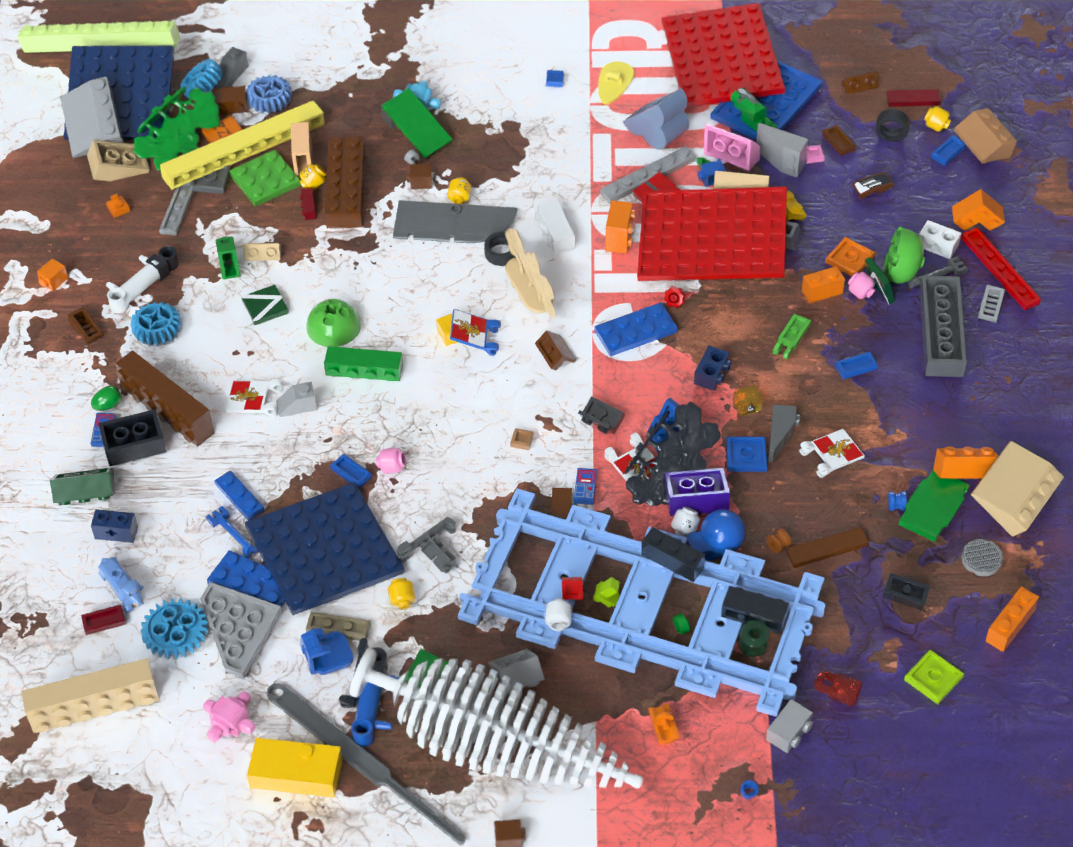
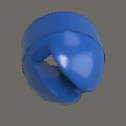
[740,780,758,799]

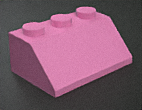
[704,124,760,171]

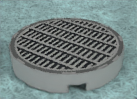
[961,539,1003,576]

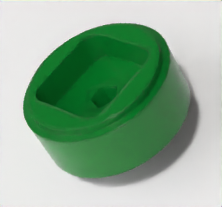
[673,613,690,635]

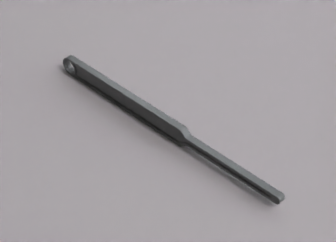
[267,683,465,845]

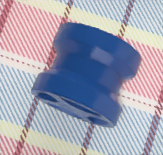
[888,491,907,511]

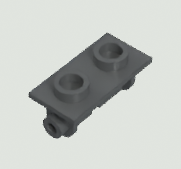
[420,535,458,573]

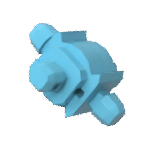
[393,80,441,110]

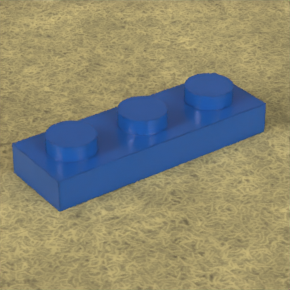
[214,470,265,520]

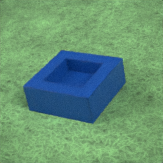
[546,70,564,87]

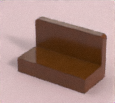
[534,330,577,371]

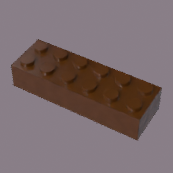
[324,137,365,229]
[115,350,215,447]

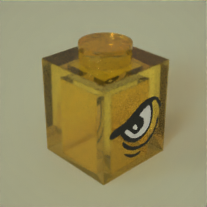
[733,385,764,417]

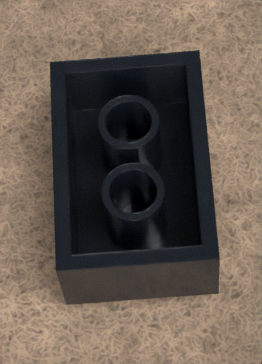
[98,409,166,467]

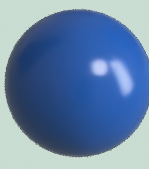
[700,509,746,555]

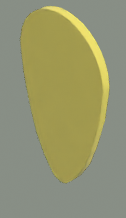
[598,61,634,104]

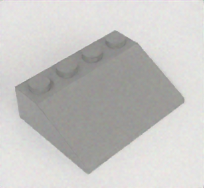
[60,77,123,158]

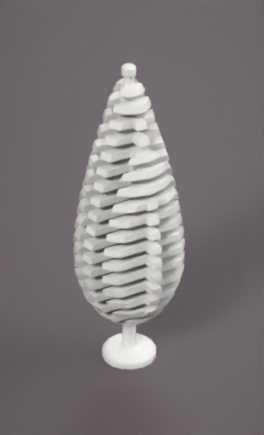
[349,648,643,788]

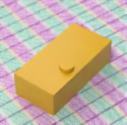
[247,738,343,798]

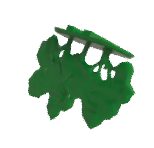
[133,86,219,171]

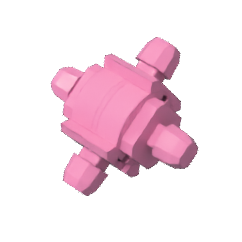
[203,691,256,742]

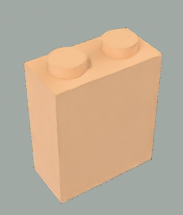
[291,122,312,178]

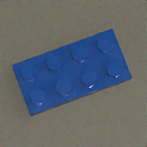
[594,302,678,357]
[207,550,285,608]

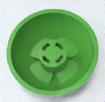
[306,299,361,347]

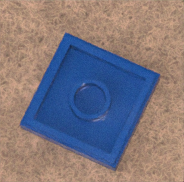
[726,437,767,472]

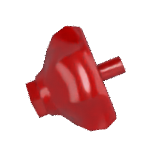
[664,286,686,309]

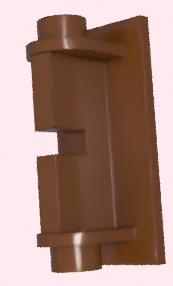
[842,71,878,94]

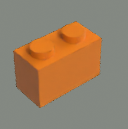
[802,266,845,304]

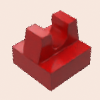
[561,577,583,600]

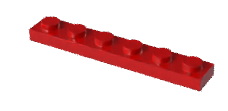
[961,228,1041,311]

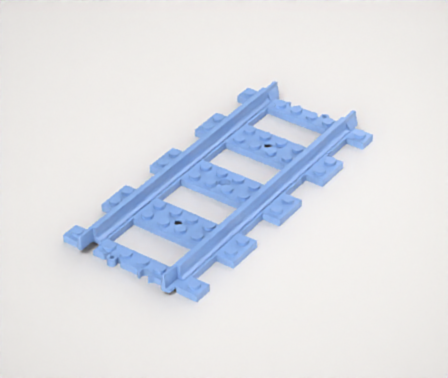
[458,489,825,717]

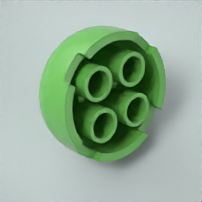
[883,227,925,284]

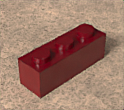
[299,188,316,220]

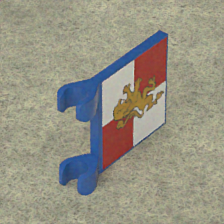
[450,309,501,356]

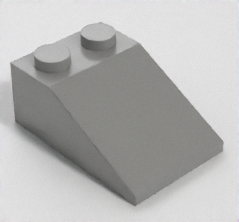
[756,123,808,177]

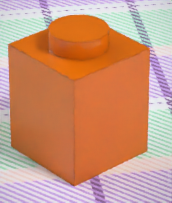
[37,258,68,291]

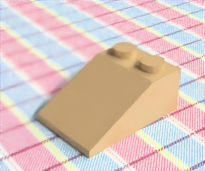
[87,140,150,181]

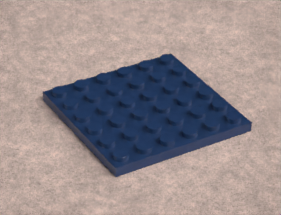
[63,45,174,140]
[245,482,405,615]

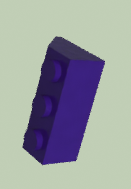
[664,468,730,516]

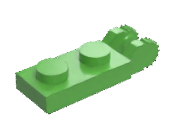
[773,314,811,360]

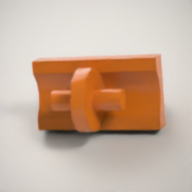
[648,704,680,745]

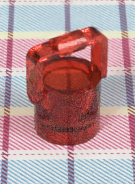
[814,671,863,708]

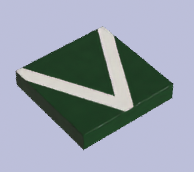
[864,257,895,305]
[241,284,289,326]

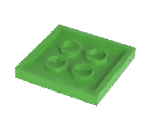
[229,150,301,207]

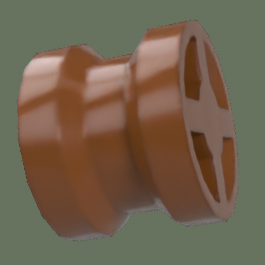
[766,528,792,554]

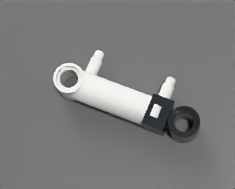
[106,246,179,313]

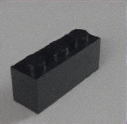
[641,527,705,583]
[721,586,789,634]

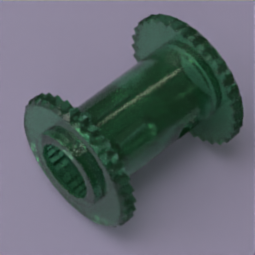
[738,620,770,658]

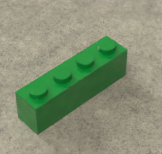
[324,346,403,382]

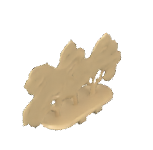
[505,228,555,319]

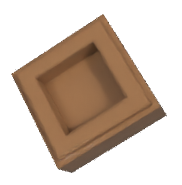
[510,428,534,451]

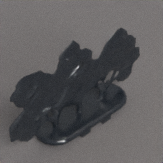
[624,402,721,506]

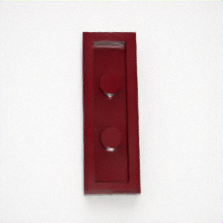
[886,89,940,107]

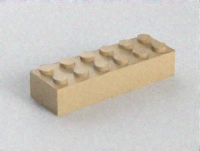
[21,658,159,733]

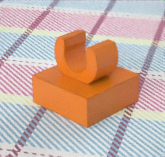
[106,194,130,218]

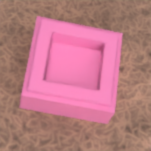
[806,145,824,164]

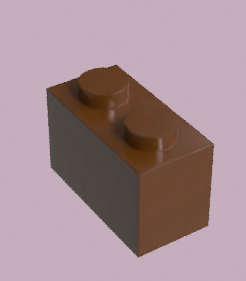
[211,86,248,115]

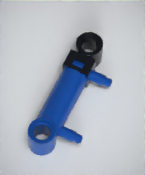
[351,647,400,747]

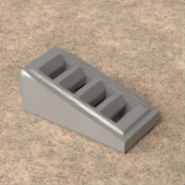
[978,285,1005,323]

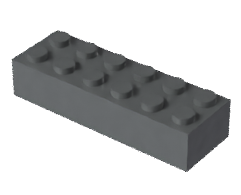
[920,275,967,377]

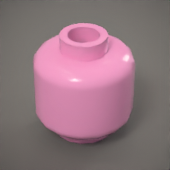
[848,272,876,299]
[376,447,406,474]

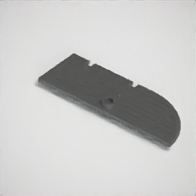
[393,200,518,243]

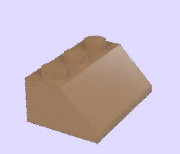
[954,108,1017,164]

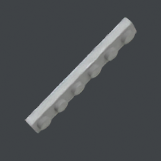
[600,146,696,204]

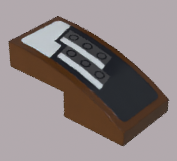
[852,172,894,200]

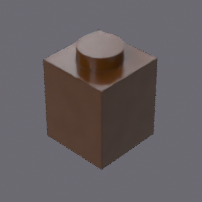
[407,164,432,190]
[494,819,526,847]

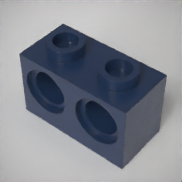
[694,346,731,391]

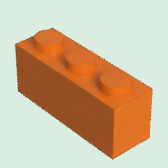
[933,446,998,479]
[986,586,1039,652]

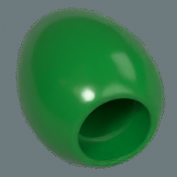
[90,385,122,411]

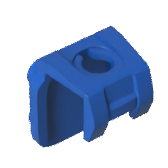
[300,628,353,675]

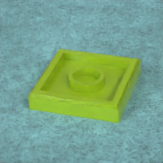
[904,650,964,704]

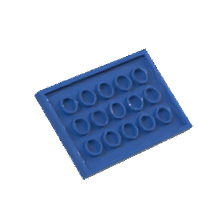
[710,60,823,140]

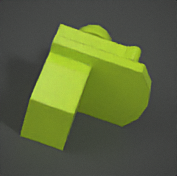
[593,577,620,608]

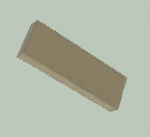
[306,612,371,641]

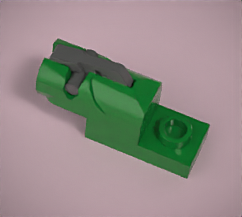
[731,87,778,132]

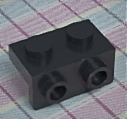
[578,396,625,434]

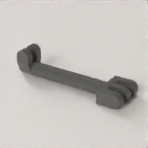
[908,256,968,288]
[397,517,456,563]

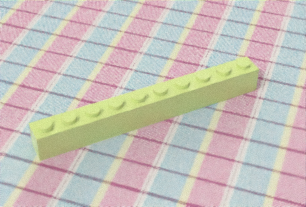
[17,21,181,52]

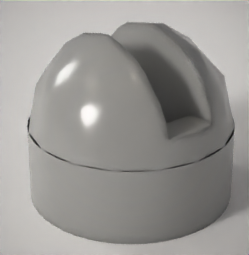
[404,149,420,165]

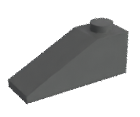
[210,46,249,92]
[769,404,800,462]

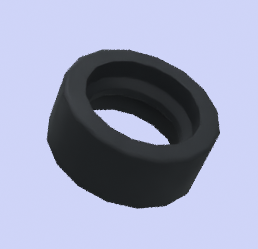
[875,109,910,142]
[484,232,516,266]

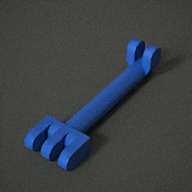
[205,506,257,558]

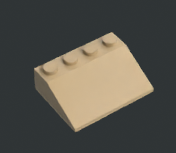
[971,441,1064,536]

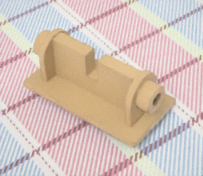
[243,243,281,261]

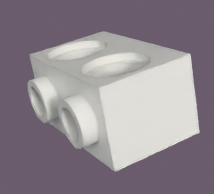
[919,220,961,259]

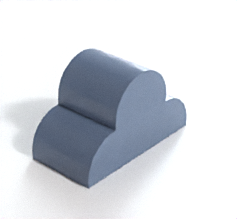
[622,88,689,149]

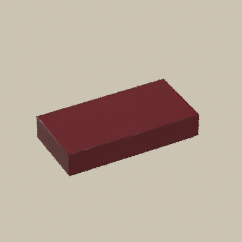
[81,604,126,635]

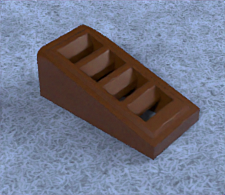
[68,307,104,344]

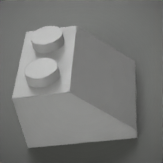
[488,648,544,695]

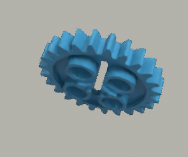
[140,598,209,660]

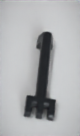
[339,638,369,708]

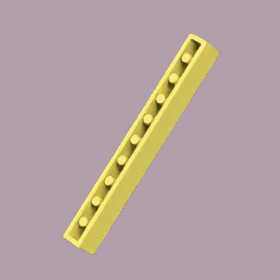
[160,101,324,190]

